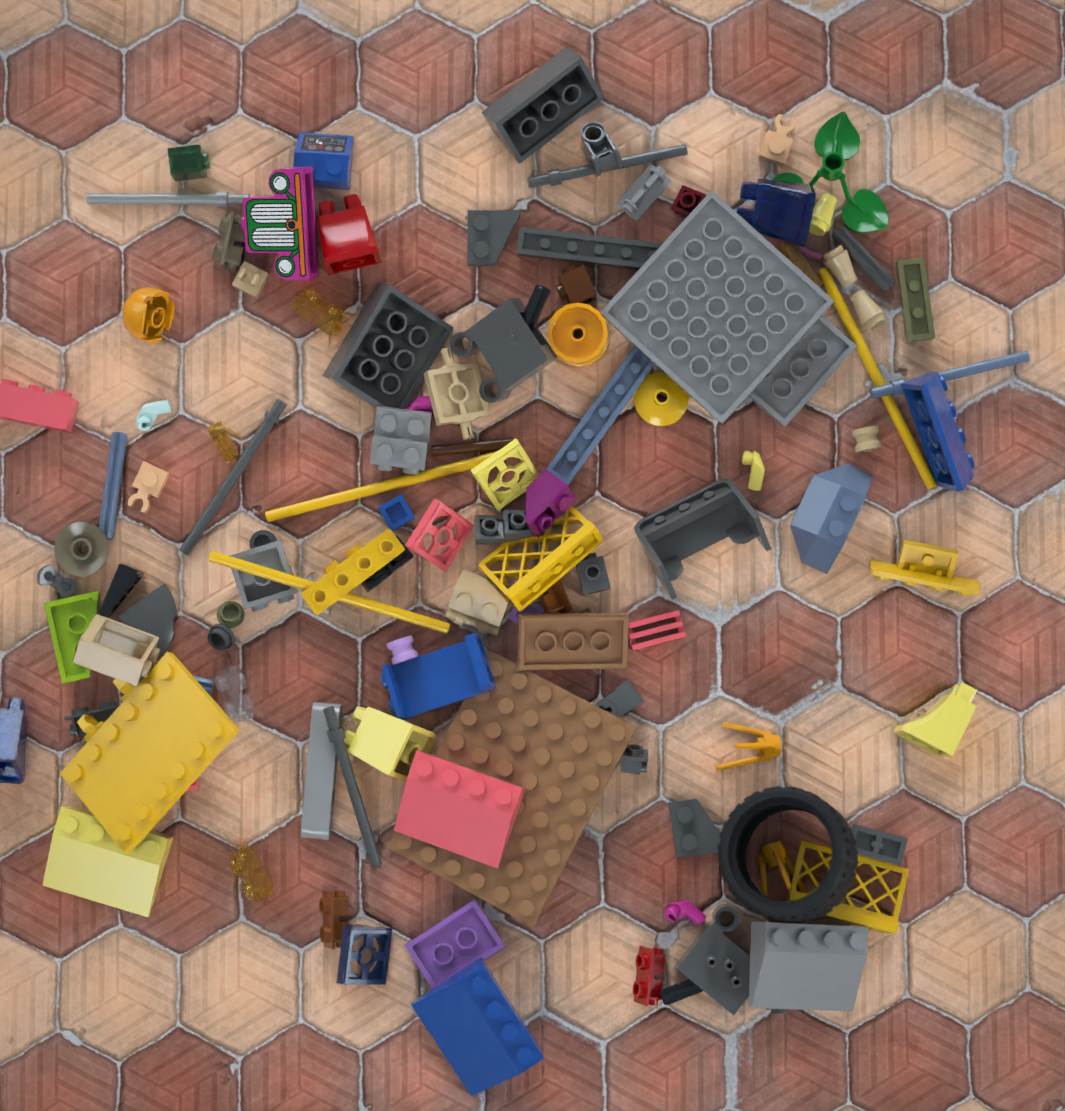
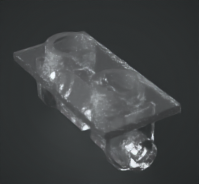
[215,665,255,724]

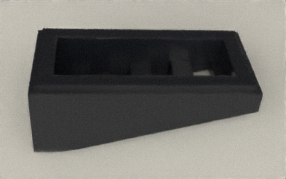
[99,564,144,618]

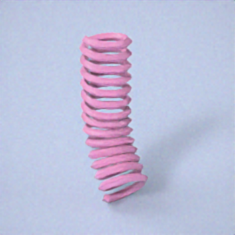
[796,244,822,261]

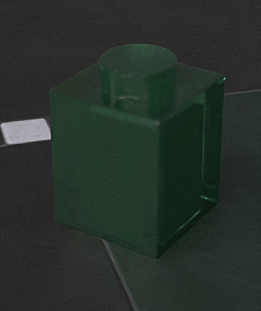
[168,144,211,182]

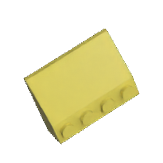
[42,805,174,917]

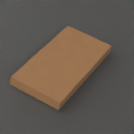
[517,613,629,670]

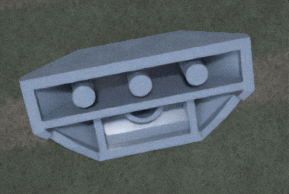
[790,464,873,574]

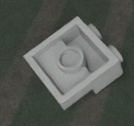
[370,406,432,474]
[230,540,299,612]

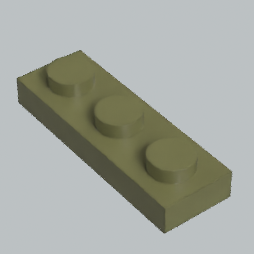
[896,257,935,343]

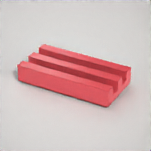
[628,610,686,651]

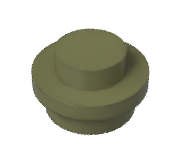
[217,601,245,628]

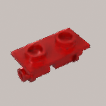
[632,946,666,1006]

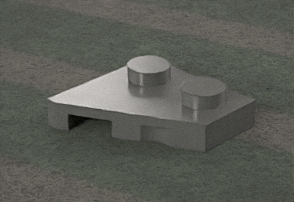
[668,798,721,858]

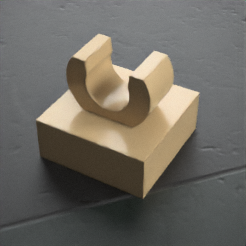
[232,261,270,299]

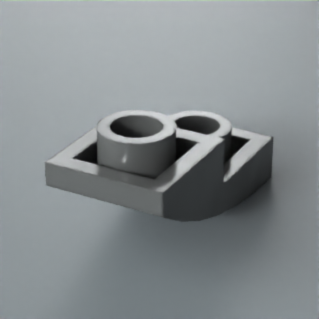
[474,510,533,545]

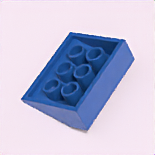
[901,372,975,492]
[411,957,544,1096]

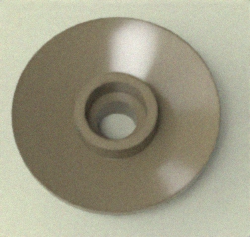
[54,522,109,577]

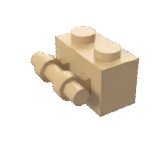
[445,569,510,636]

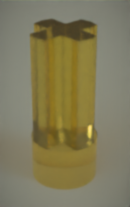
[207,421,240,462]

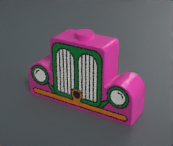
[241,167,319,280]

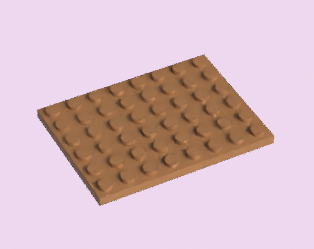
[387,650,637,927]

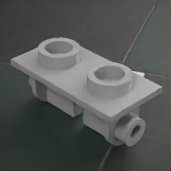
[616,164,672,222]

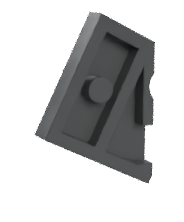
[468,210,520,266]

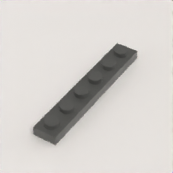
[516,227,663,270]

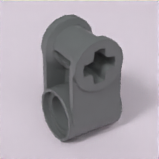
[581,121,622,177]
[595,679,645,718]

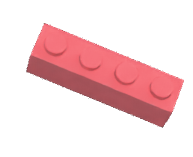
[0,379,79,434]

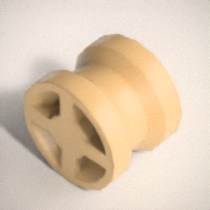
[851,426,883,453]

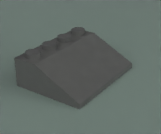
[322,282,453,409]

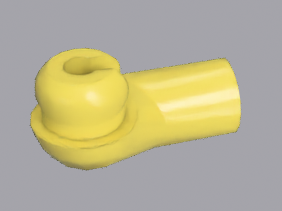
[742,451,765,491]

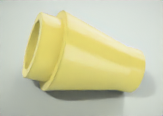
[805,193,837,236]

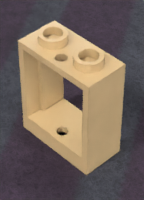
[73,614,160,686]

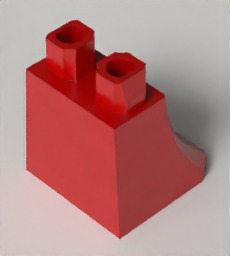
[317,194,382,276]

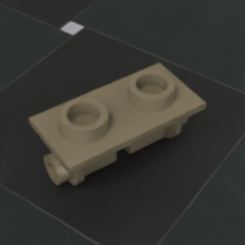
[212,212,245,271]

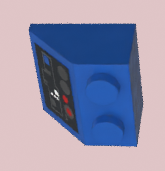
[293,132,354,190]

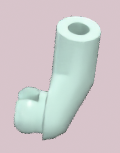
[136,399,172,431]

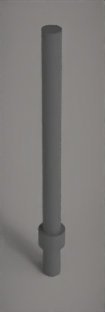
[527,144,688,188]
[323,706,382,867]

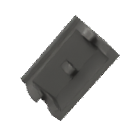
[849,824,908,866]

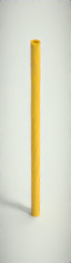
[817,267,937,490]
[265,451,506,522]
[208,550,450,634]

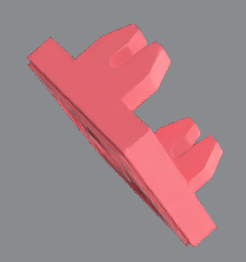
[405,498,475,572]

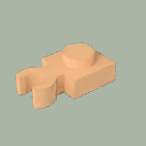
[758,114,796,167]
[128,461,170,513]

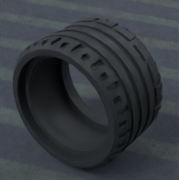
[717,786,858,923]

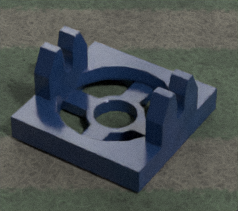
[336,924,392,985]

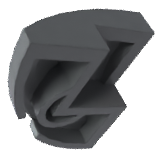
[119,584,177,659]

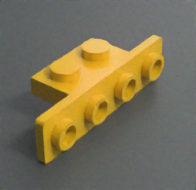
[301,529,405,615]
[869,540,981,596]

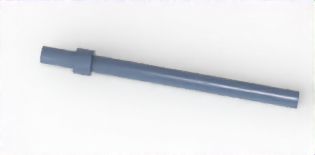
[870,351,1030,399]

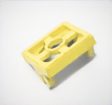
[471,439,539,511]

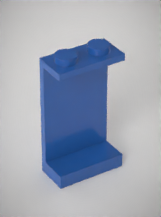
[380,633,497,720]

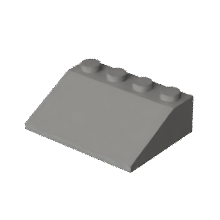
[749,921,868,1011]

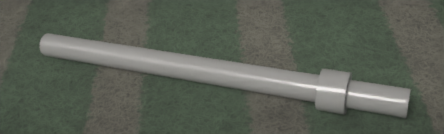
[86,191,250,208]

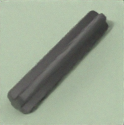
[832,226,895,292]

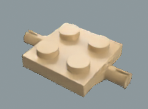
[424,347,490,440]

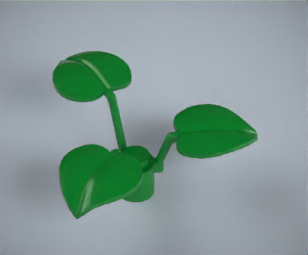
[761,111,888,233]

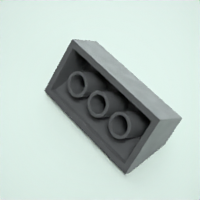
[481,47,604,164]

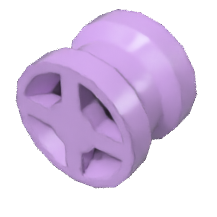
[386,635,419,665]

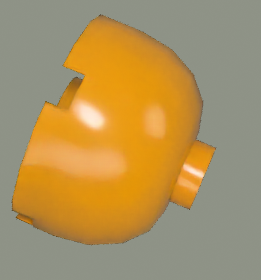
[122,287,175,344]

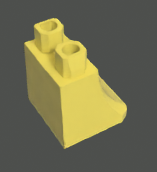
[893,683,977,758]
[344,706,436,781]

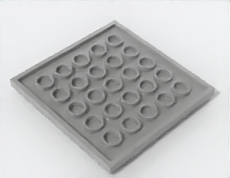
[600,190,834,424]

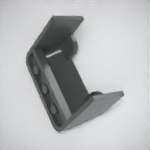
[634,479,771,600]

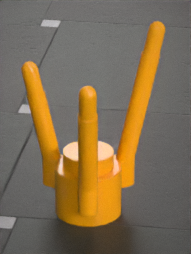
[715,722,781,770]
[757,841,808,897]

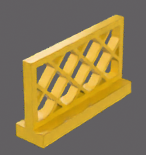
[478,505,604,612]
[785,840,909,935]

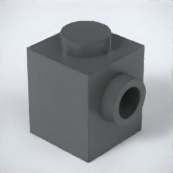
[576,553,611,596]

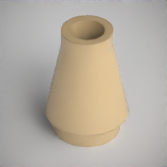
[822,245,858,287]
[850,290,886,332]

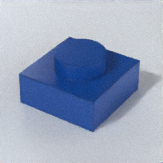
[378,494,416,532]

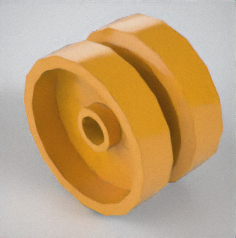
[547,302,610,368]

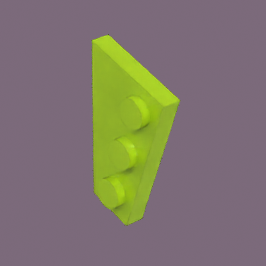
[44,591,99,684]

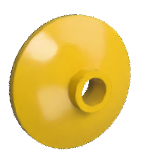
[634,372,688,426]

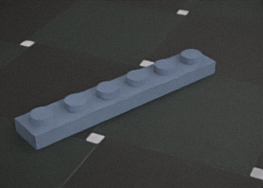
[546,346,655,486]

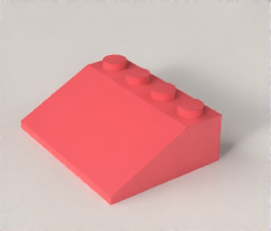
[394,751,526,869]

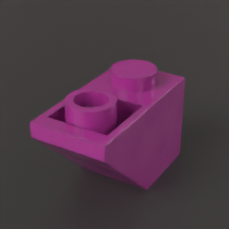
[526,469,576,538]

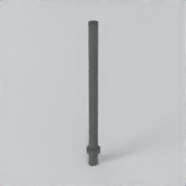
[179,399,287,556]

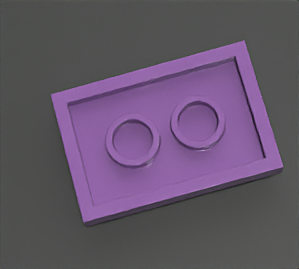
[405,899,505,989]

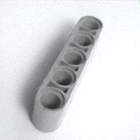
[301,702,342,840]

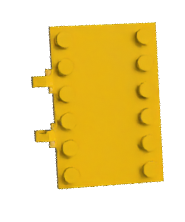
[60,652,240,853]

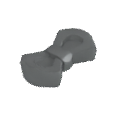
[37,565,76,599]

